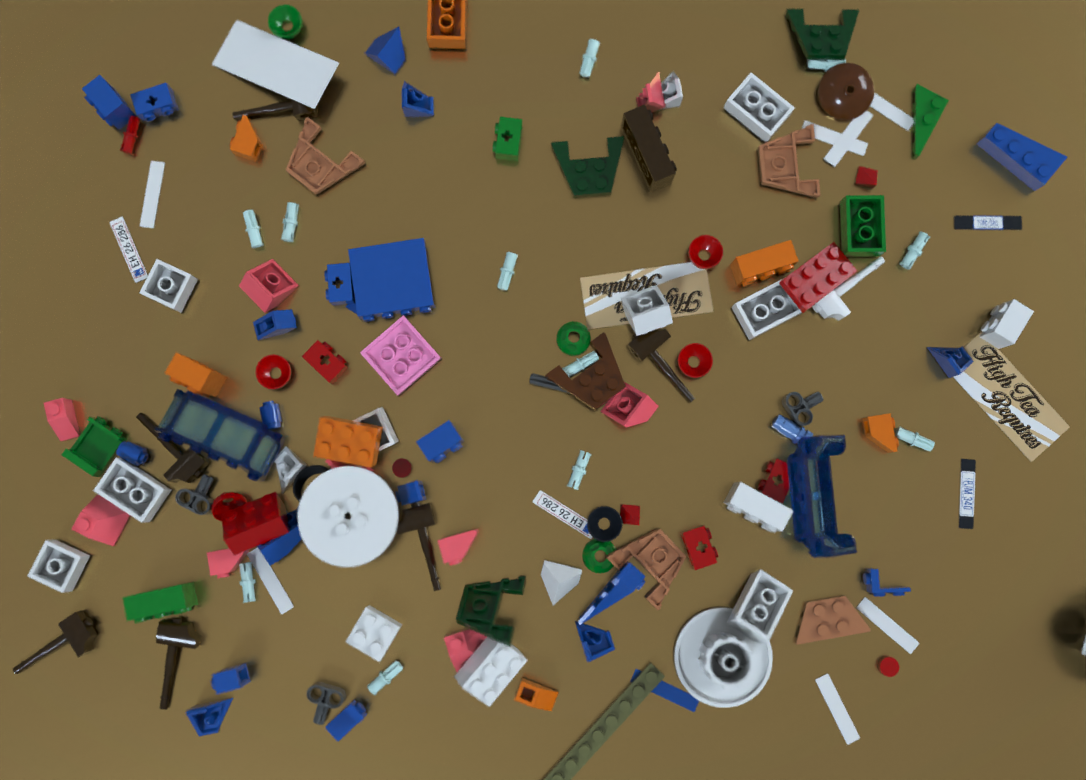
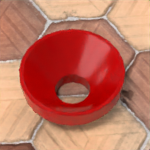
[688,235,723,270]
[678,343,713,378]
[255,354,292,390]
[211,492,247,521]

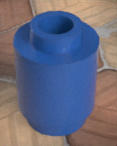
[259,401,282,430]
[116,441,148,466]

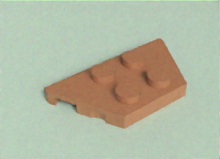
[795,595,871,645]

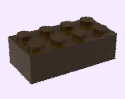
[621,104,677,192]

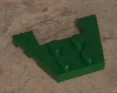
[785,9,859,60]
[551,136,624,197]
[456,576,526,647]

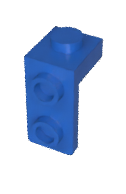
[863,568,911,597]
[325,699,367,741]

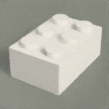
[724,72,795,143]
[731,277,802,340]
[93,458,172,523]
[723,482,793,533]
[726,569,793,645]
[454,637,528,707]

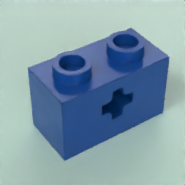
[130,83,179,121]
[324,263,355,305]
[211,663,251,694]

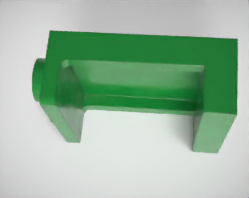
[61,416,127,477]

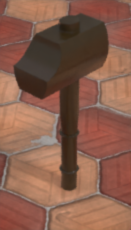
[232,99,319,120]
[627,329,695,403]
[136,412,210,483]
[396,502,441,591]
[13,610,97,674]
[156,617,202,710]

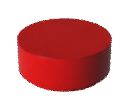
[392,458,412,478]
[878,656,899,677]

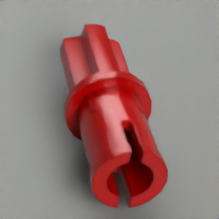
[120,116,140,154]

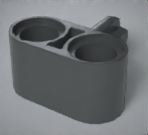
[782,391,824,427]
[175,474,214,515]
[306,682,347,725]

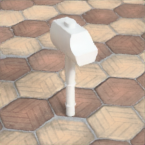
[812,256,885,321]

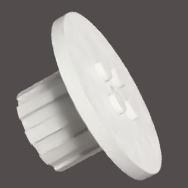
[298,466,399,567]
[674,607,773,708]

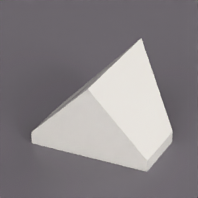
[659,72,683,110]
[273,446,308,494]
[541,560,582,605]

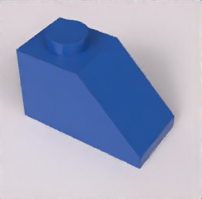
[253,309,297,340]
[395,481,426,506]

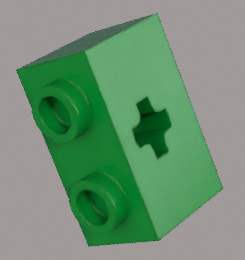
[492,117,523,161]

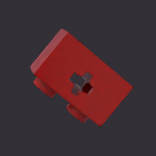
[302,340,348,385]
[757,458,798,503]
[680,525,719,570]

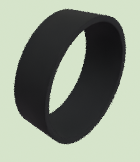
[293,465,329,502]

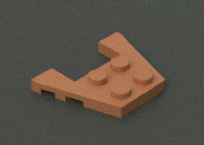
[286,117,365,195]
[758,124,821,198]
[605,528,686,610]

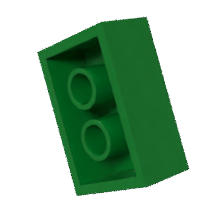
[840,195,886,257]
[122,582,198,623]

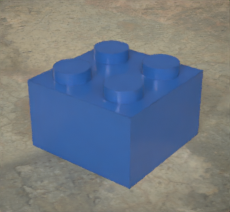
[82,75,137,130]
[416,420,464,463]

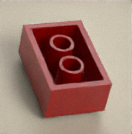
[221,491,289,555]

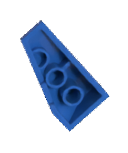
[257,506,302,566]
[577,562,646,625]

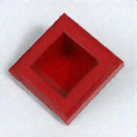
[855,166,878,189]
[620,504,640,525]

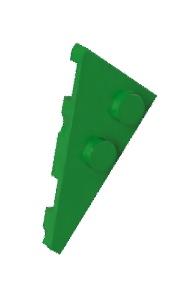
[913,84,949,158]

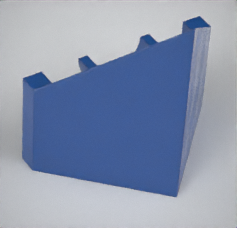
[365,27,406,75]
[402,81,434,117]
[927,346,974,378]
[575,621,615,662]
[186,698,233,736]

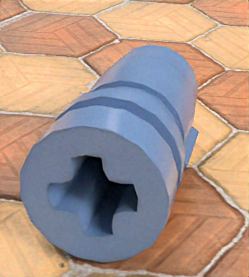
[771,414,813,449]

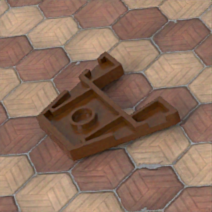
[545,332,626,410]

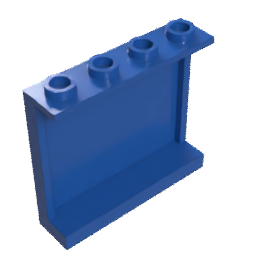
[348,238,435,322]

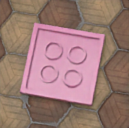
[360,315,441,396]

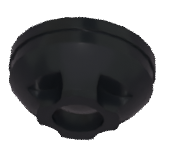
[587,506,622,542]

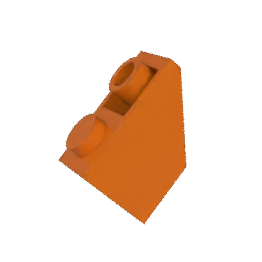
[230,115,262,162]
[862,413,899,453]
[515,678,559,711]

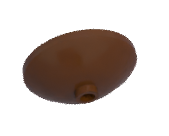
[818,63,875,120]

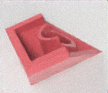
[636,72,665,112]

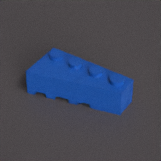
[977,123,1067,191]

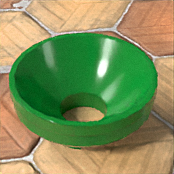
[268,4,303,39]
[556,321,591,356]
[582,539,616,574]

